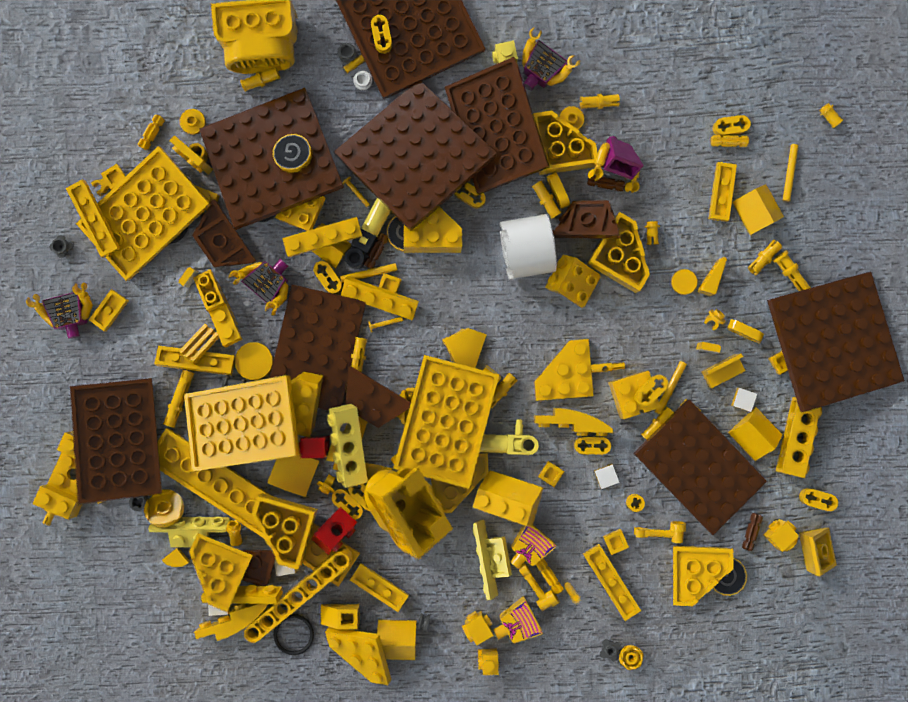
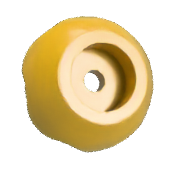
[619,645,643,670]

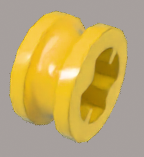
[626,494,645,512]

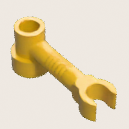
[634,521,686,543]
[519,564,560,612]

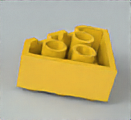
[533,111,597,175]
[404,207,462,253]
[587,212,650,293]
[291,372,323,437]
[252,493,318,570]

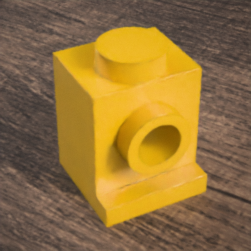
[478,648,499,675]

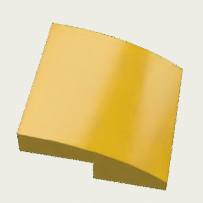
[267,454,319,497]

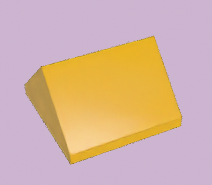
[732,184,784,235]
[728,407,782,461]
[799,528,837,576]
[377,619,417,660]

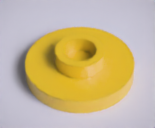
[559,106,584,130]
[180,109,206,135]
[671,269,697,295]

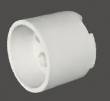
[499,214,556,280]

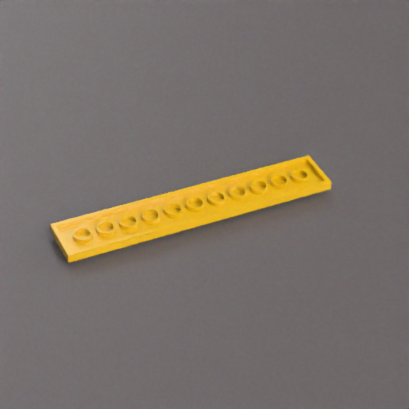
[158,428,360,587]

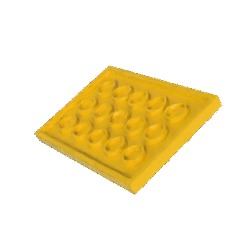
[76,146,211,281]
[393,355,499,489]
[184,376,300,471]

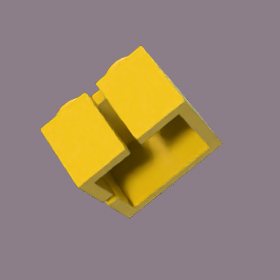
[608,371,661,419]

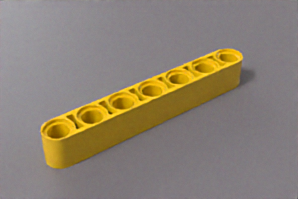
[244,547,353,643]

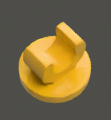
[704,309,726,330]
[317,474,335,495]

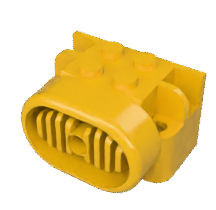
[211,0,298,74]
[364,467,453,560]

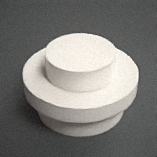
[354,71,373,90]

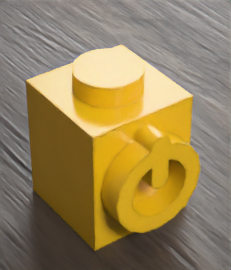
[763,519,799,552]
[462,611,494,646]

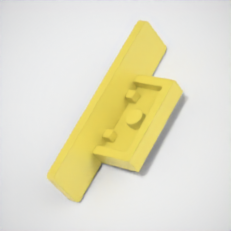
[148,516,230,548]
[473,520,512,600]

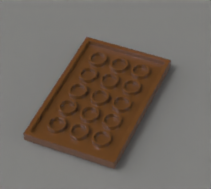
[445,57,550,195]
[269,285,366,411]
[70,378,162,505]
[633,399,767,535]

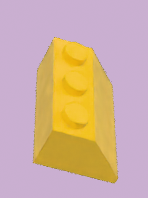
[473,470,544,526]

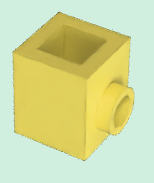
[492,40,518,64]

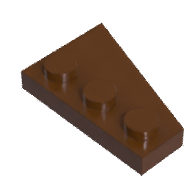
[241,550,276,586]

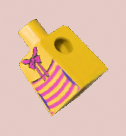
[510,525,556,569]
[493,596,543,643]

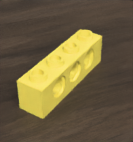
[327,404,368,488]

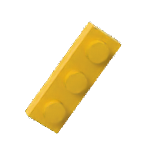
[708,162,737,222]
[350,563,409,612]

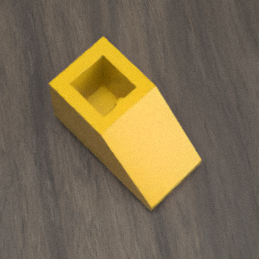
[321,604,360,629]

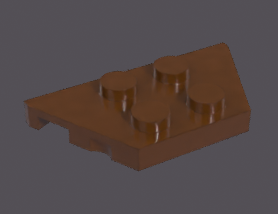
[192,199,257,268]
[552,200,621,239]
[345,366,411,428]

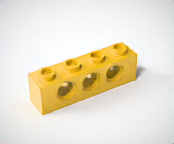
[776,397,822,478]

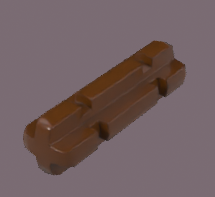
[587,175,625,191]
[364,233,388,269]
[742,513,763,551]

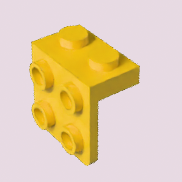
[545,254,600,307]

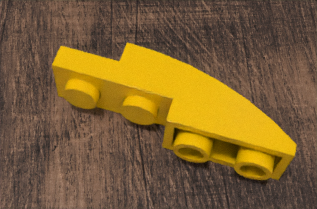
[193,269,243,348]
[534,408,613,436]
[194,604,269,641]

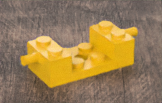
[32,431,83,526]

